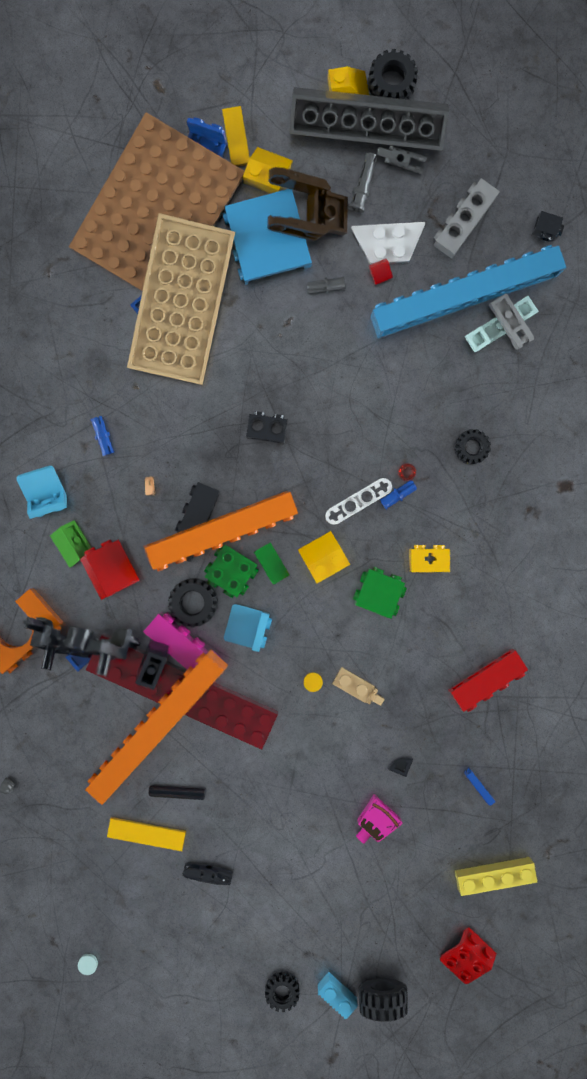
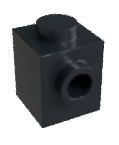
[532,211,564,242]

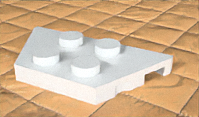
[351,222,425,265]

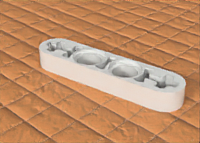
[325,478,392,525]

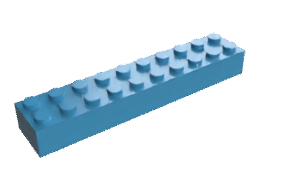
[371,245,567,338]

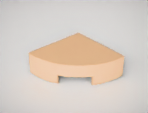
[145,476,155,496]

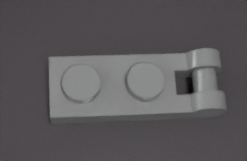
[489,294,534,350]

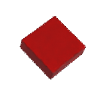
[369,258,393,285]

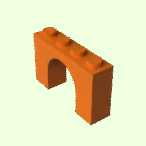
[0,588,64,674]

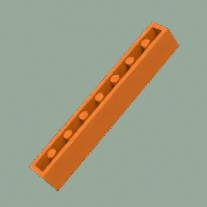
[143,491,298,571]

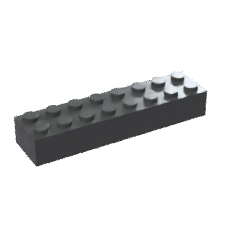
[289,87,449,151]

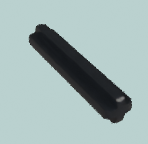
[148,785,205,800]

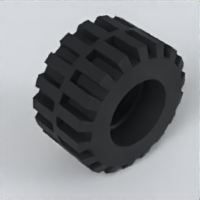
[368,49,418,99]
[168,578,218,627]
[359,978,408,1022]

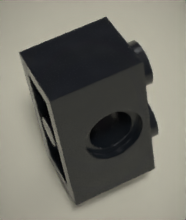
[135,640,169,690]

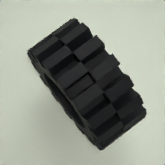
[454,429,491,465]
[265,972,300,1012]

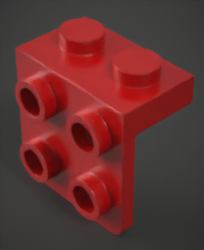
[440,928,497,984]

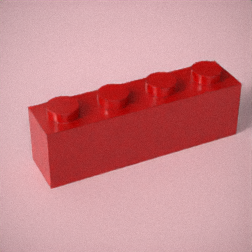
[449,649,528,712]

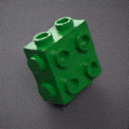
[204,544,259,598]
[353,567,407,619]

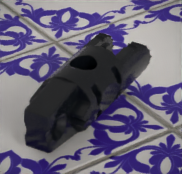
[182,862,233,885]

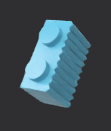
[318,972,358,1019]

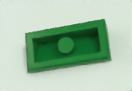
[254,542,290,585]

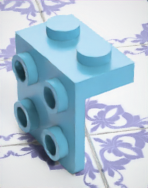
[17,466,67,519]
[224,604,272,652]

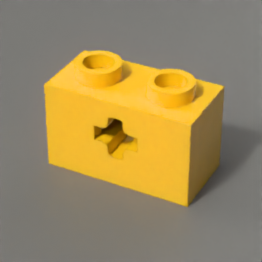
[409,545,450,572]

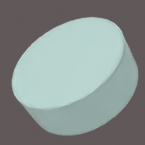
[78,954,98,975]

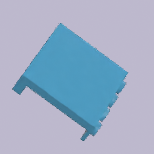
[222,189,312,285]

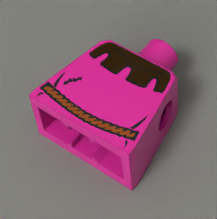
[356,794,403,844]

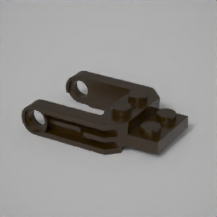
[267,167,348,241]

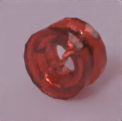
[398,463,416,481]

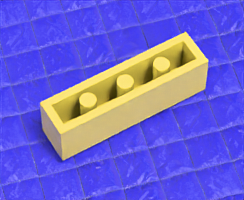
[455,857,537,896]

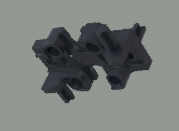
[23,617,141,676]

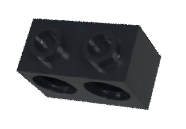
[246,411,288,444]

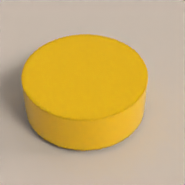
[304,672,323,692]

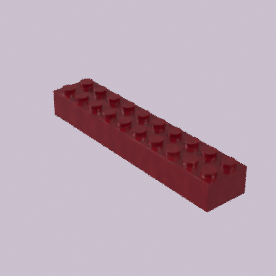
[86,633,278,750]

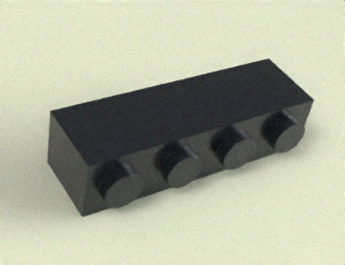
[175,482,220,562]

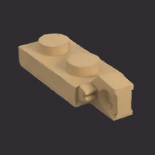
[332,667,385,706]

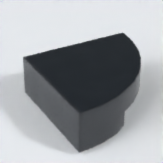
[388,757,413,777]

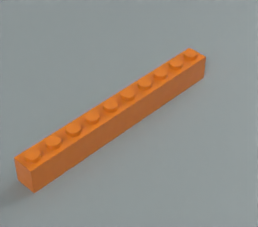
[85,650,228,805]

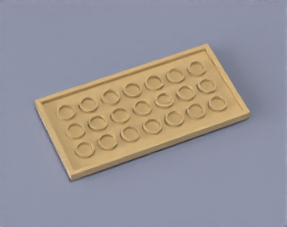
[127,213,235,385]

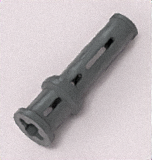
[348,153,378,213]

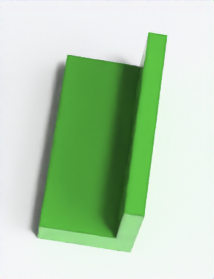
[50,520,91,568]

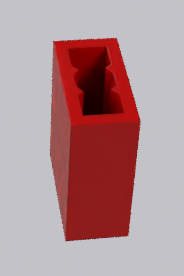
[80,539,140,600]

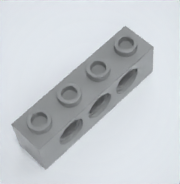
[434,178,500,259]

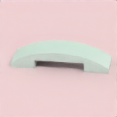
[465,296,539,353]

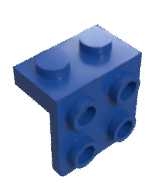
[186,117,228,158]

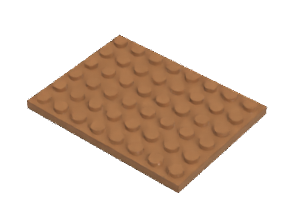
[69,112,245,291]

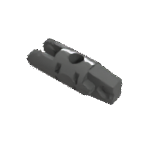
[377,145,427,174]

